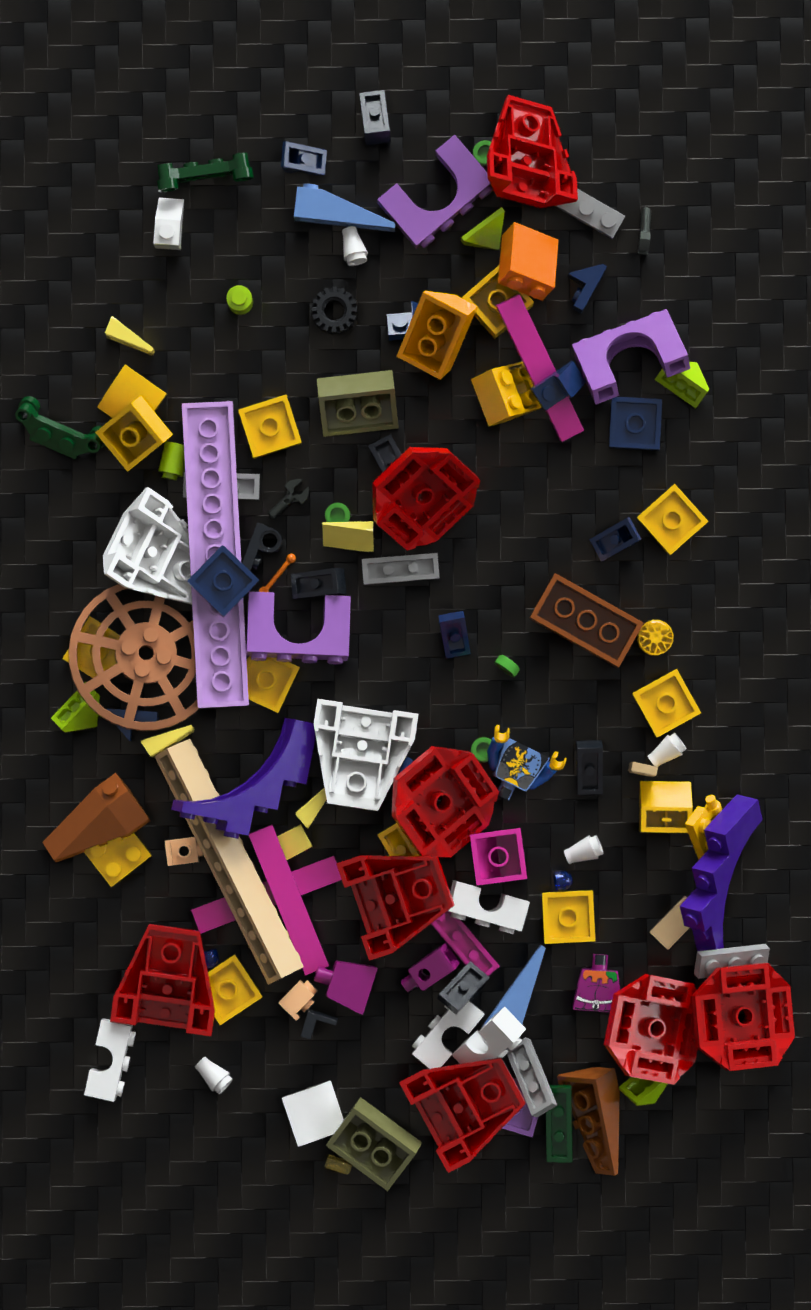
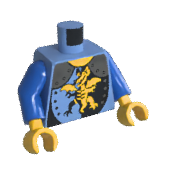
[487,725,567,800]

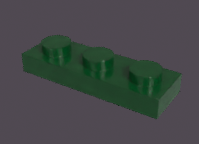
[546,1085,573,1163]

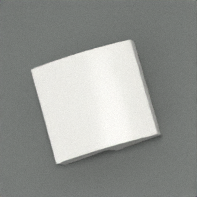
[282,1080,344,1147]

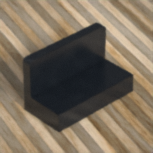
[301,1009,338,1039]

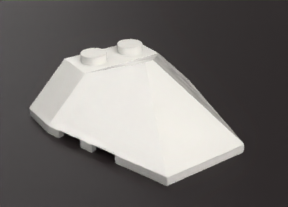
[103,487,192,605]
[314,699,419,811]

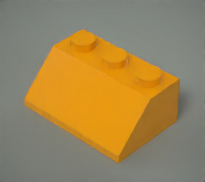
[396,291,478,380]

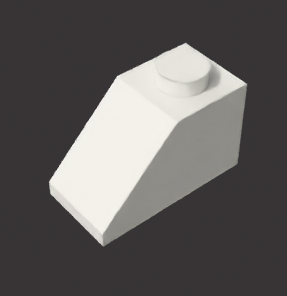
[153,198,184,250]

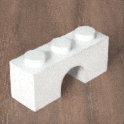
[448,880,530,934]
[412,1001,485,1069]
[452,1007,526,1064]
[84,1018,136,1102]

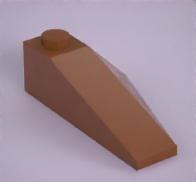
[42,773,150,862]
[557,1067,620,1176]

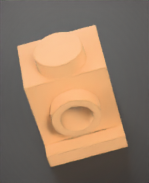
[165,837,204,866]
[278,980,318,1021]

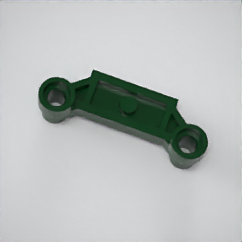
[157,153,254,192]
[15,396,105,459]

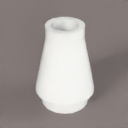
[342,226,368,266]
[648,733,687,767]
[564,835,604,864]
[195,1057,233,1094]

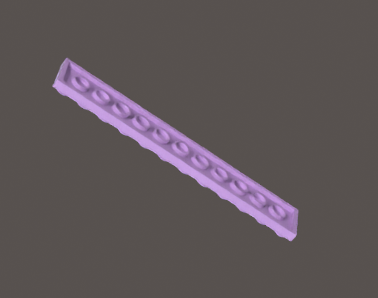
[182,401,249,709]

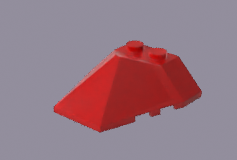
[487,95,578,208]
[336,855,455,961]
[110,924,215,1036]
[399,1057,526,1173]

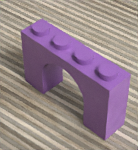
[377,135,493,249]
[572,309,690,405]
[246,591,351,664]

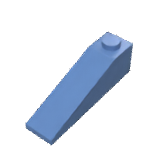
[294,184,395,232]
[482,944,546,1037]

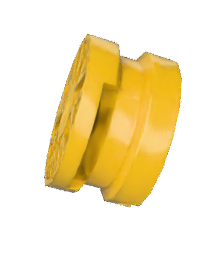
[637,620,674,656]

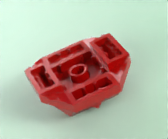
[372,447,481,551]
[392,746,499,858]
[691,963,795,1071]
[604,974,698,1085]

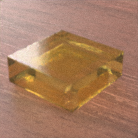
[325,1155,352,1175]

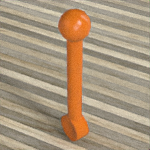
[259,554,296,592]

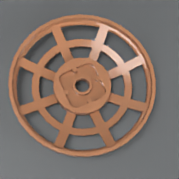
[68,584,198,731]

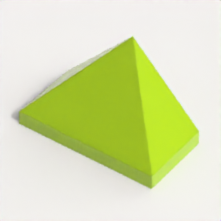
[461,207,505,250]
[655,362,709,408]
[51,681,100,732]
[619,1077,668,1106]

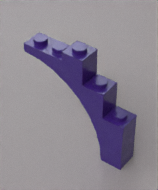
[171,718,316,839]
[680,794,762,951]

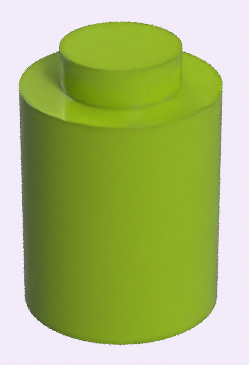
[226,285,253,315]
[158,441,185,481]

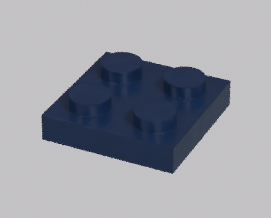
[609,397,662,451]
[187,545,259,617]

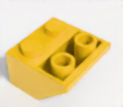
[471,362,542,426]
[639,781,693,833]

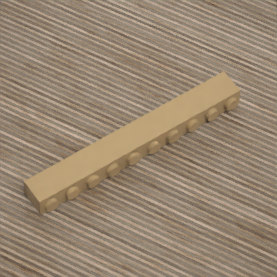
[155,739,304,985]

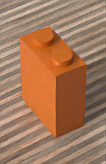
[498,222,558,301]

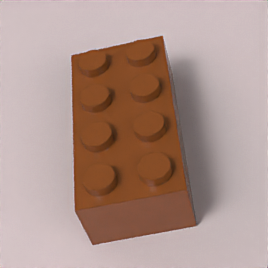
[529,573,644,668]

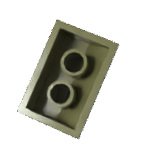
[317,370,399,437]
[326,1097,422,1191]

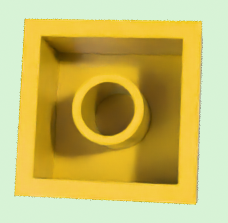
[462,265,534,339]
[95,395,173,472]

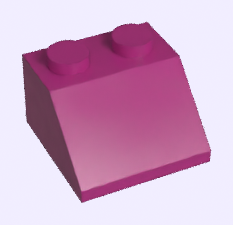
[470,828,527,886]

